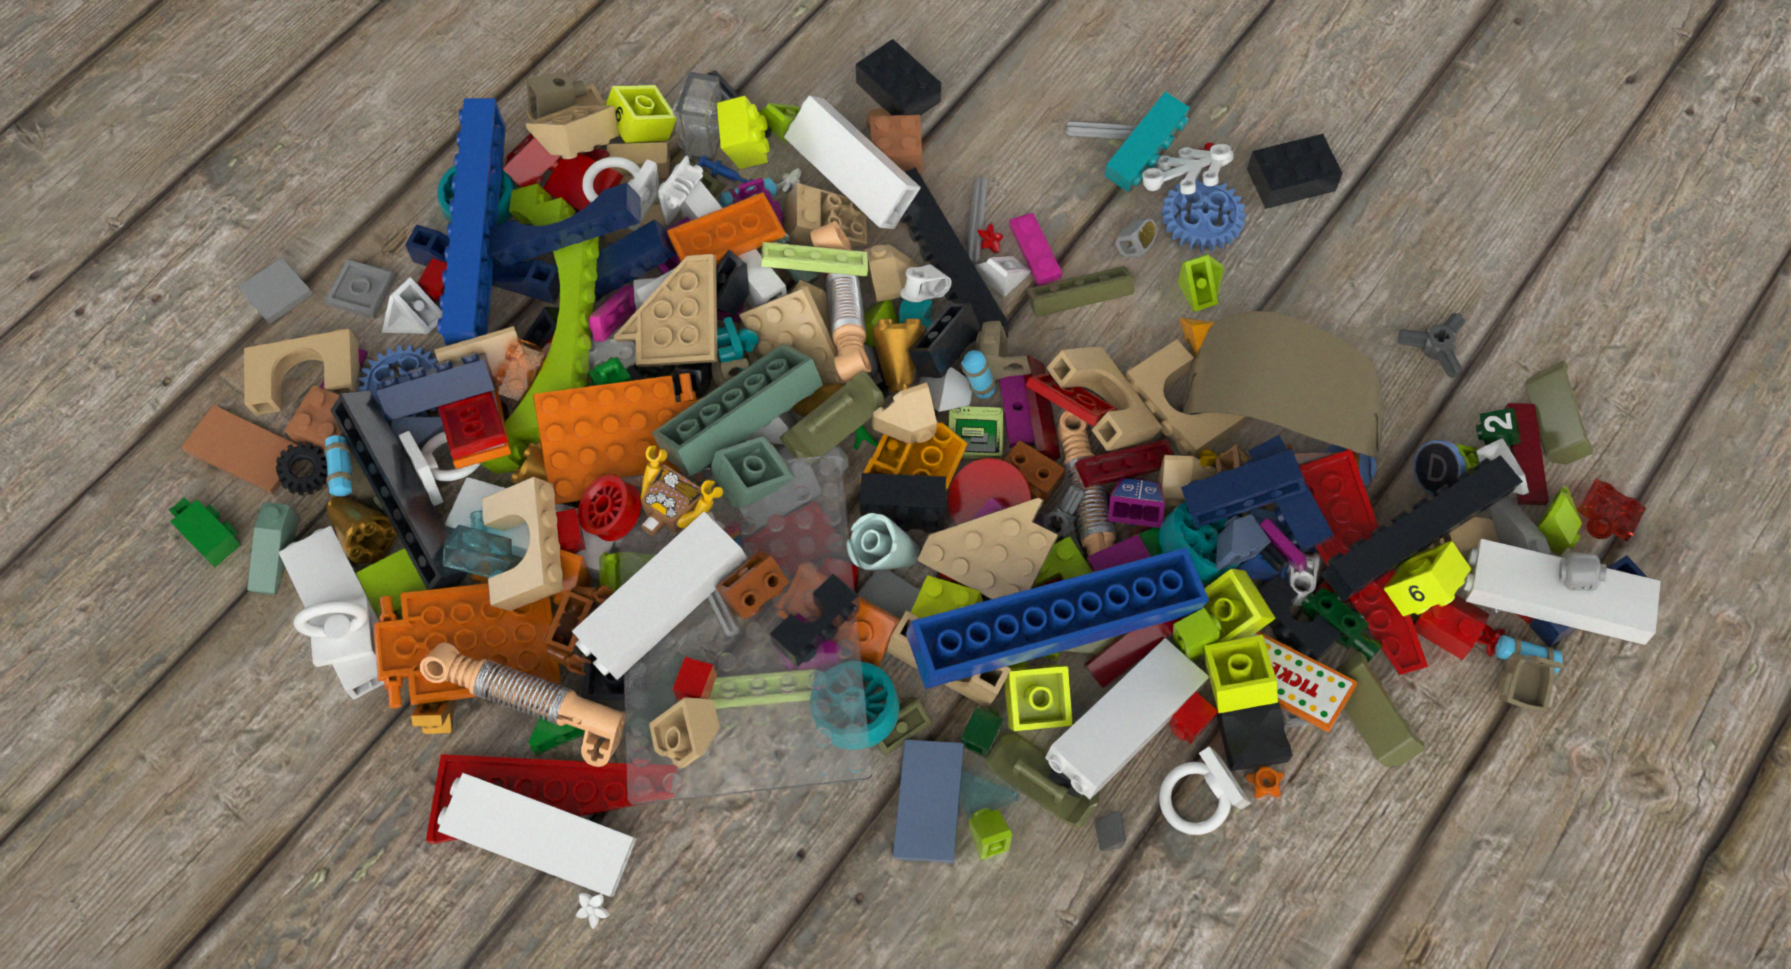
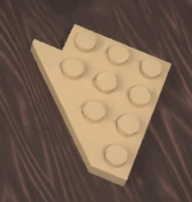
[614,254,717,367]
[739,286,851,384]
[917,498,1058,599]

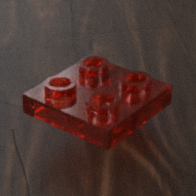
[1577,478,1646,542]

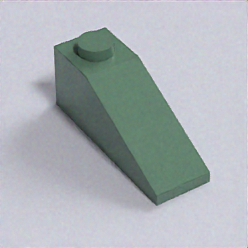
[247,502,300,595]

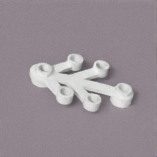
[1142,144,1234,194]

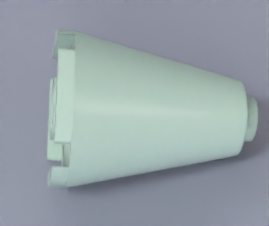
[847,513,920,571]

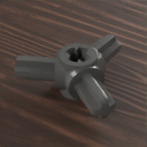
[1398,313,1465,378]
[1033,485,1085,557]

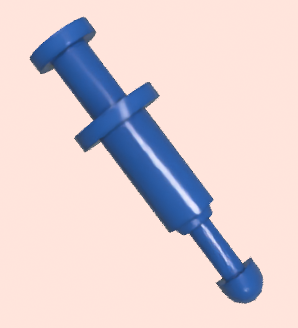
[698,155,754,183]

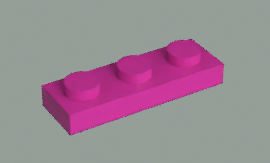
[1009,213,1062,286]
[589,285,637,342]

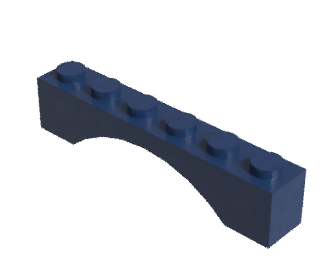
[489,182,641,267]
[405,224,560,304]

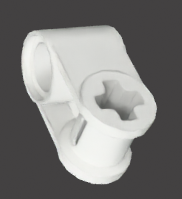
[900,265,951,302]
[1286,552,1320,606]

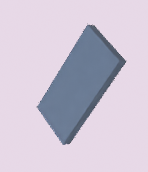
[893,740,964,863]

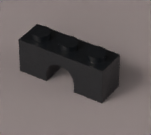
[770,573,860,667]
[1259,575,1342,661]

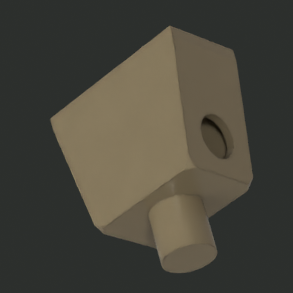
[527,72,587,120]

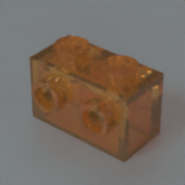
[494,338,546,403]

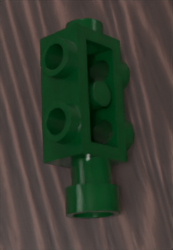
[1301,587,1383,662]

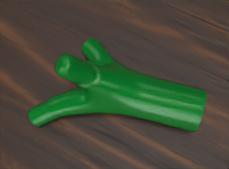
[853,424,879,450]

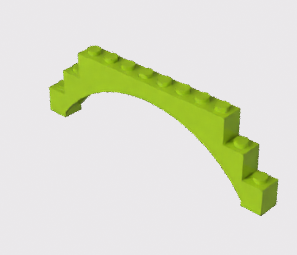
[481,184,599,475]

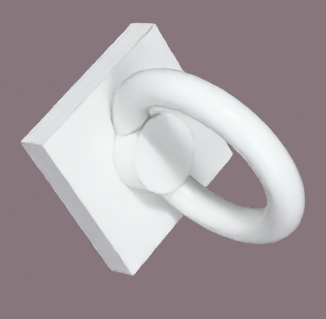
[582,157,660,231]
[399,431,482,506]
[293,598,375,667]
[1159,747,1251,835]

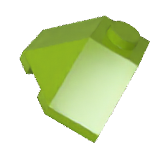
[1536,485,1582,556]

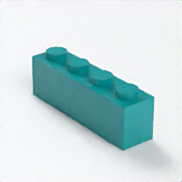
[1104,91,1190,193]

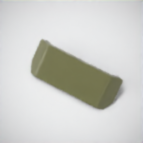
[1526,361,1593,465]
[780,371,885,467]
[1335,652,1425,767]
[984,733,1099,828]

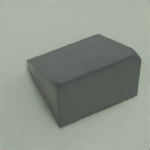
[1095,811,1126,851]

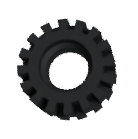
[276,442,328,496]

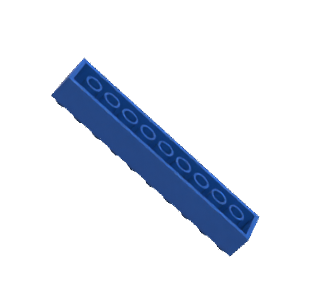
[437,98,506,346]
[906,547,1209,689]

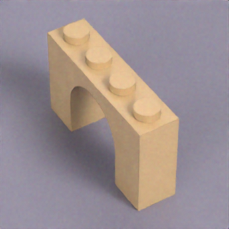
[605,142,670,242]
[244,329,360,416]
[1126,339,1247,459]
[1047,346,1162,451]
[482,477,563,611]
[886,611,1011,708]

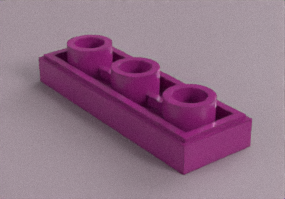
[999,375,1036,448]

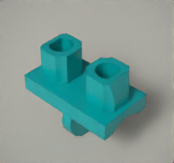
[717,317,759,370]

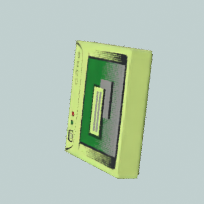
[949,406,1003,460]

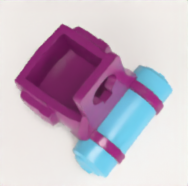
[720,177,785,227]

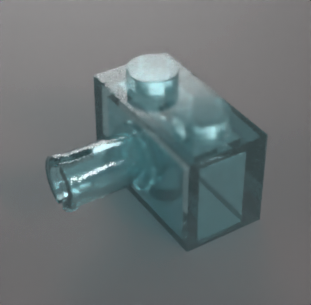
[443,510,512,578]

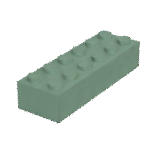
[651,343,823,477]

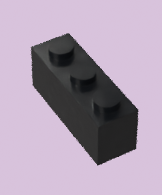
[908,303,981,379]

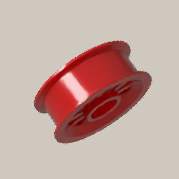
[578,475,641,542]

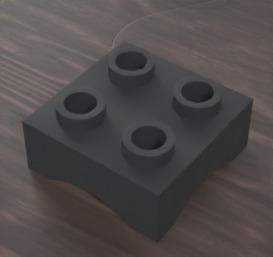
[1217,701,1293,771]

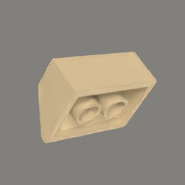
[526,104,619,159]
[435,326,532,389]

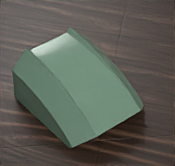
[711,436,794,508]

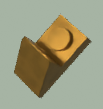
[411,700,455,734]

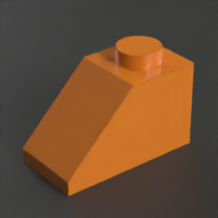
[551,550,592,605]

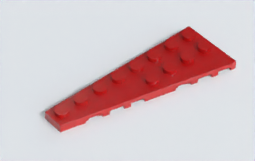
[1299,449,1428,676]
[426,754,678,844]

